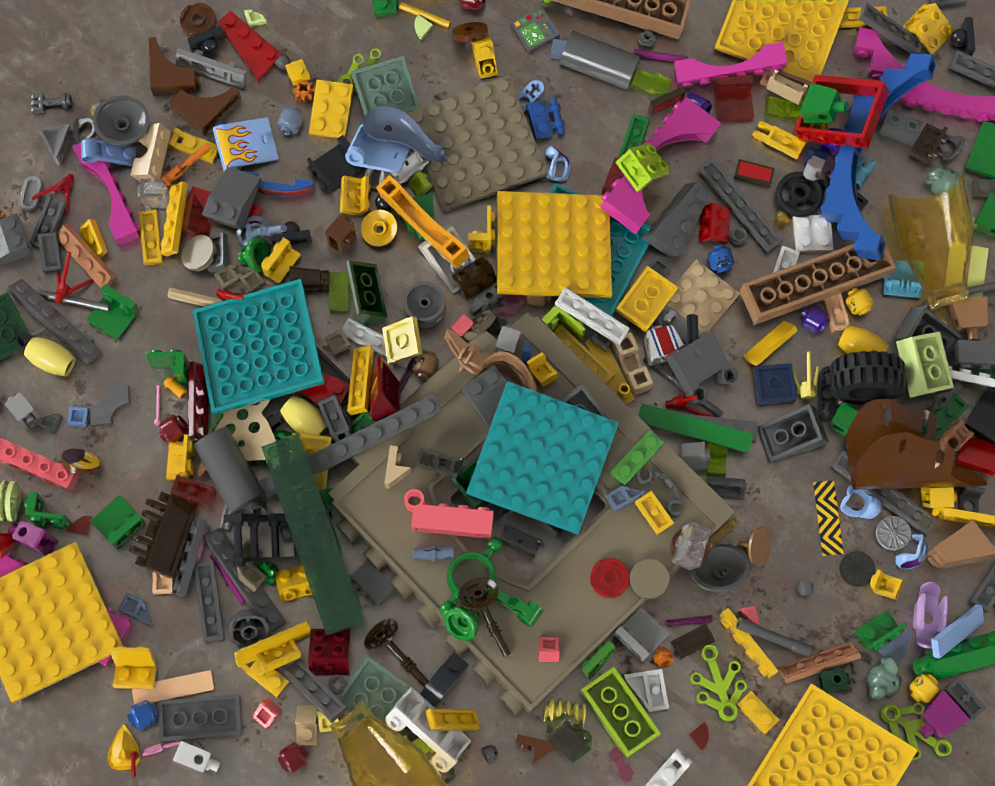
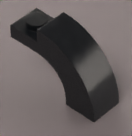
[420,652,469,709]

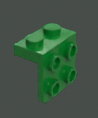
[24,491,72,529]

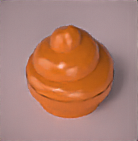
[654,647,673,668]

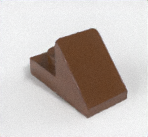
[516,734,557,765]

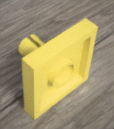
[382,316,423,365]

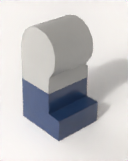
[803,146,828,181]

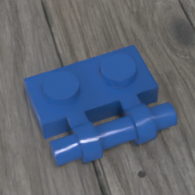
[526,98,565,140]

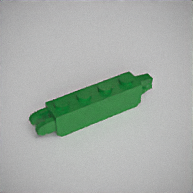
[913,631,995,680]

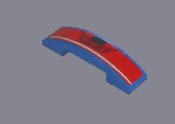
[243,171,315,197]

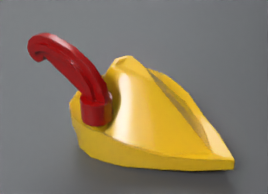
[107,724,141,778]

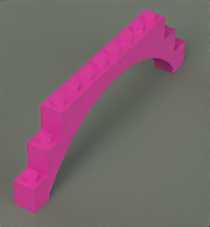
[853,27,995,123]

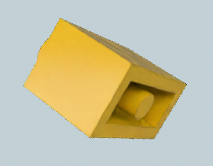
[920,487,957,508]

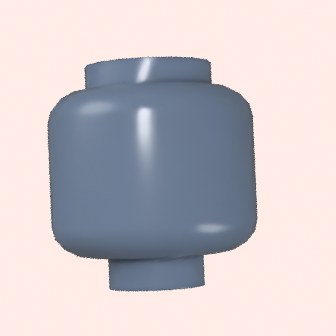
[277,106,304,135]

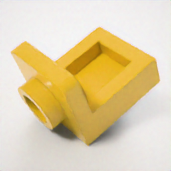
[285,59,311,86]
[527,352,559,388]
[870,569,904,600]

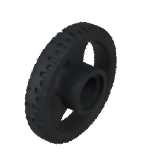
[775,171,824,217]

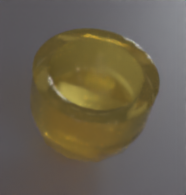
[774,210,791,226]

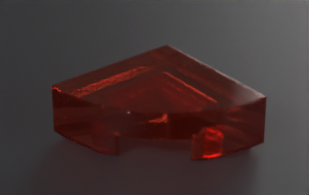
[67,516,92,536]
[689,722,709,751]

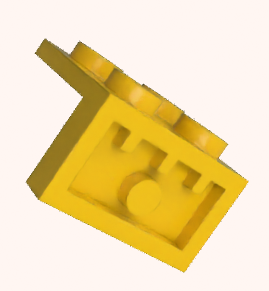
[902,3,954,54]
[468,205,495,254]
[166,434,196,481]
[110,646,157,689]

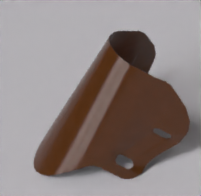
[846,399,987,490]

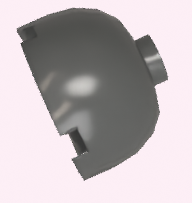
[228,609,269,649]

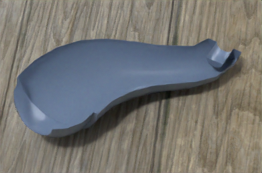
[363,107,447,161]

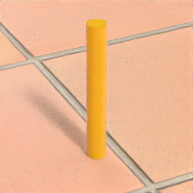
[399,2,451,28]

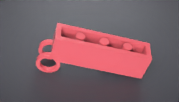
[404,489,493,539]

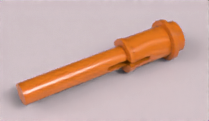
[160,143,211,187]

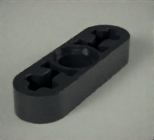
[817,366,836,422]

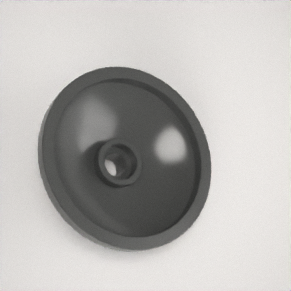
[93,95,150,146]
[691,544,751,592]

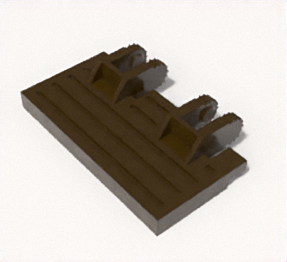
[128,491,198,579]

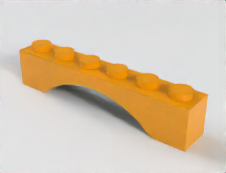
[376,175,470,269]

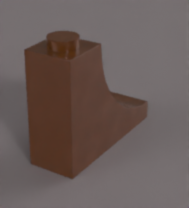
[149,37,200,96]
[169,86,241,136]

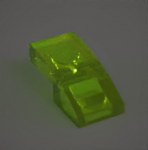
[630,68,672,96]
[765,96,804,120]
[329,272,349,311]
[706,442,727,477]

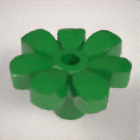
[257,562,278,585]

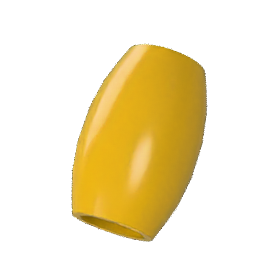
[838,326,889,354]

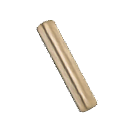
[168,288,223,307]

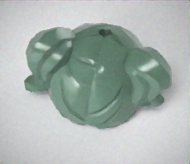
[925,167,969,200]
[866,657,902,700]

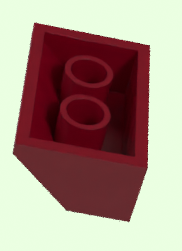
[369,356,400,422]

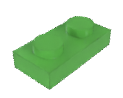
[582,640,617,680]

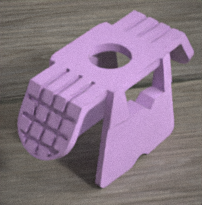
[913,582,948,649]

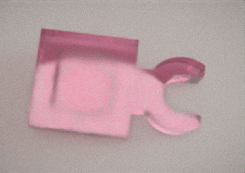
[494,294,527,321]
[609,748,634,784]

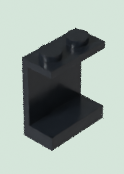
[307,135,366,194]
[964,387,995,446]

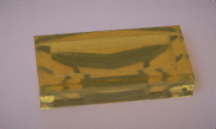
[709,518,740,550]

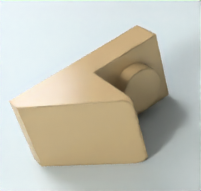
[384,445,411,489]
[295,705,318,746]

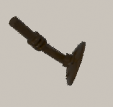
[458,577,511,657]
[364,618,429,687]

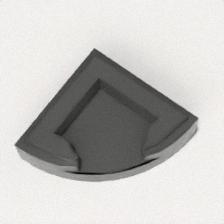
[35,414,63,434]

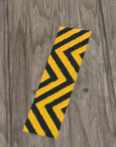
[813,481,844,556]

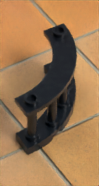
[223,511,334,567]

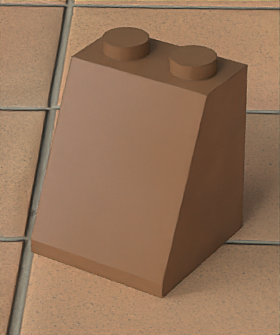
[927,520,995,570]

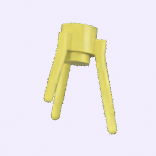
[792,352,820,399]

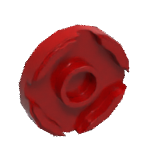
[590,558,630,598]

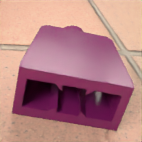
[8,521,59,556]
[918,690,970,739]

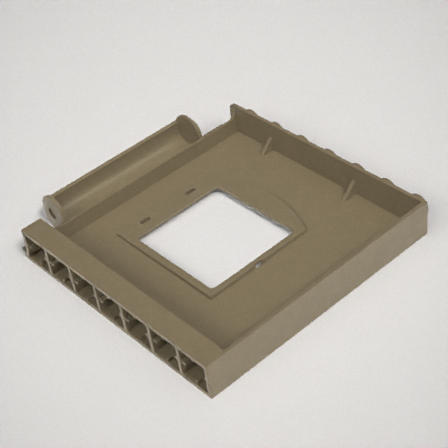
[328,312,735,715]

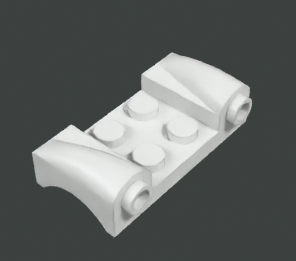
[386,687,471,773]

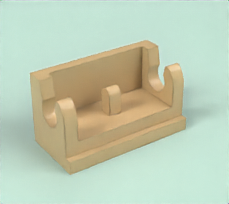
[766,69,808,105]

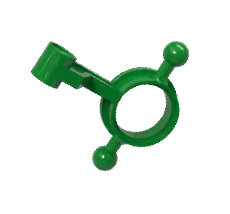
[440,537,544,628]

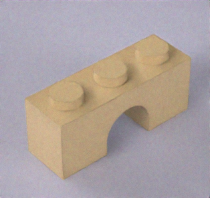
[130,123,171,183]
[612,332,653,396]

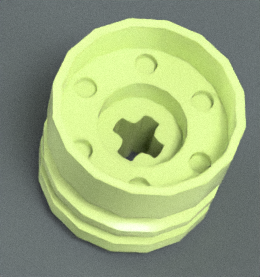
[0,480,21,522]

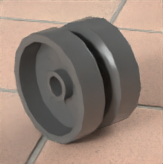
[404,281,446,329]

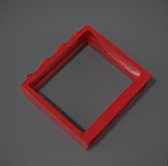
[794,75,889,148]

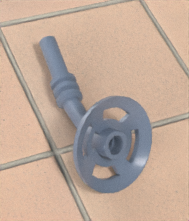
[237,216,287,247]

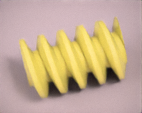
[543,697,587,727]

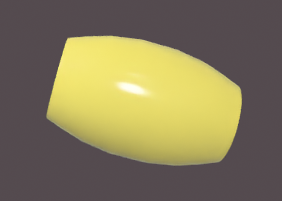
[24,337,76,377]
[280,396,328,436]

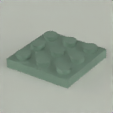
[351,56,420,116]
[338,656,417,741]

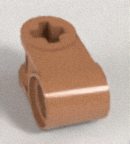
[937,418,974,453]

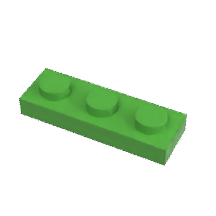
[610,430,664,486]

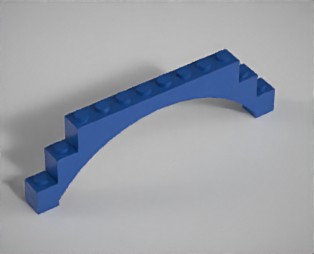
[821,54,936,260]

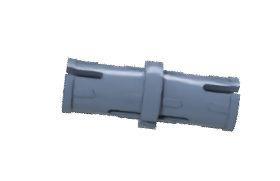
[413,546,453,562]

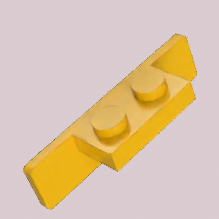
[234,621,310,673]

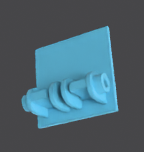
[883,260,924,298]

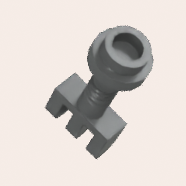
[31,93,72,114]

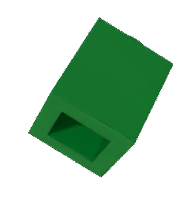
[828,402,858,435]

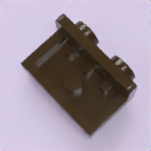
[909,123,949,164]
[452,256,497,300]

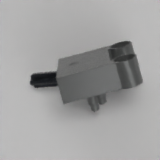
[665,314,738,404]

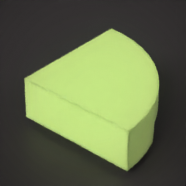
[244,10,267,28]
[414,15,433,40]

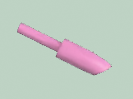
[142,741,180,756]

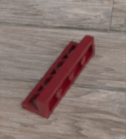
[188,361,208,443]

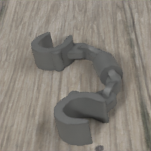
[636,469,682,517]

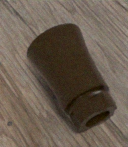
[290,266,329,290]

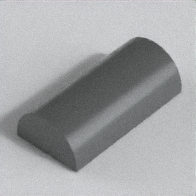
[560,30,640,90]
[193,427,266,514]

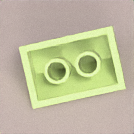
[896,332,954,398]

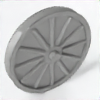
[876,516,911,551]

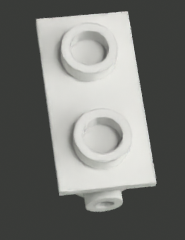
[390,151,429,184]

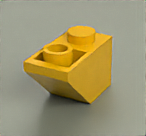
[471,34,498,79]

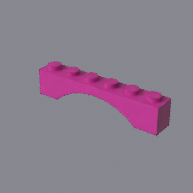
[674,42,787,88]
[73,137,140,247]

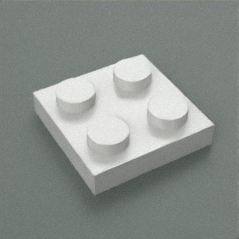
[792,215,833,253]

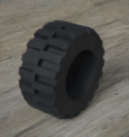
[830,351,906,404]

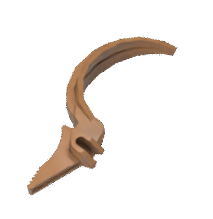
[444,328,537,392]

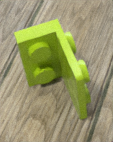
[616,143,670,192]
[541,305,585,343]

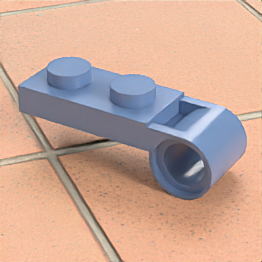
[81,139,136,167]

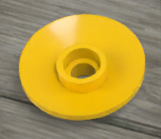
[361,210,398,247]

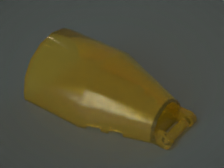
[888,173,975,311]
[330,701,449,786]

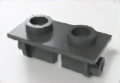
[706,476,747,499]

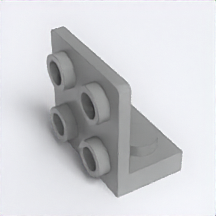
[614,607,669,663]

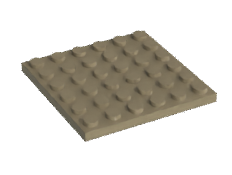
[406,75,548,213]

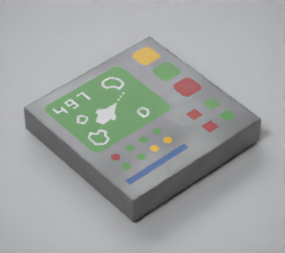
[511,6,560,53]

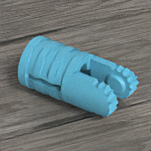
[856,156,877,190]

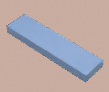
[931,604,984,658]

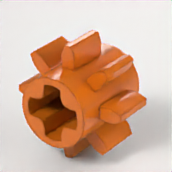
[292,81,315,103]

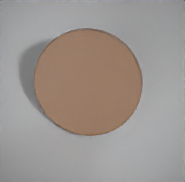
[738,527,771,567]

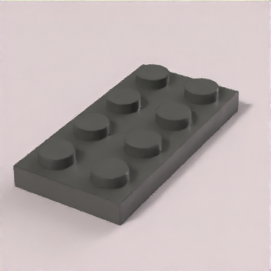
[158,694,242,742]

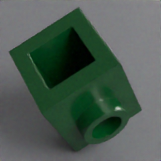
[818,668,850,693]

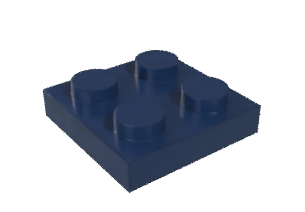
[753,363,797,405]

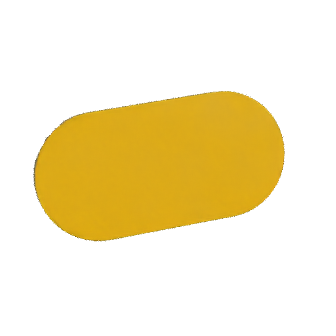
[932,508,995,528]

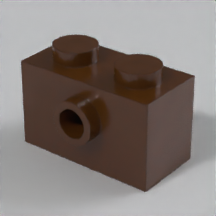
[325,215,357,256]

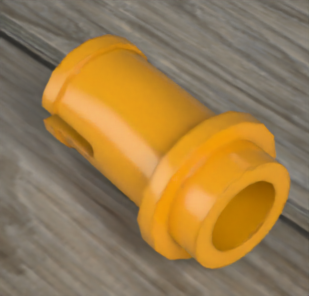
[163,375,188,399]

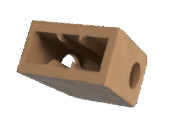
[947,296,988,341]

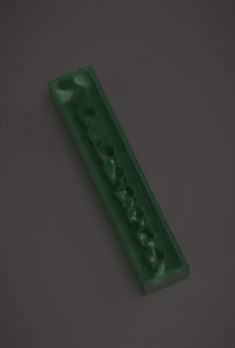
[261,433,367,635]

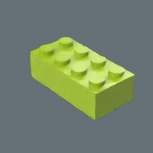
[580,667,661,759]

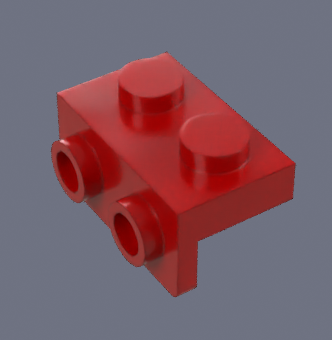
[699,202,731,245]

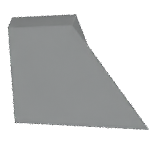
[38,124,72,165]

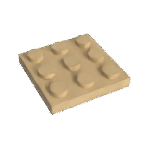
[667,259,740,332]

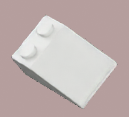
[418,225,476,294]

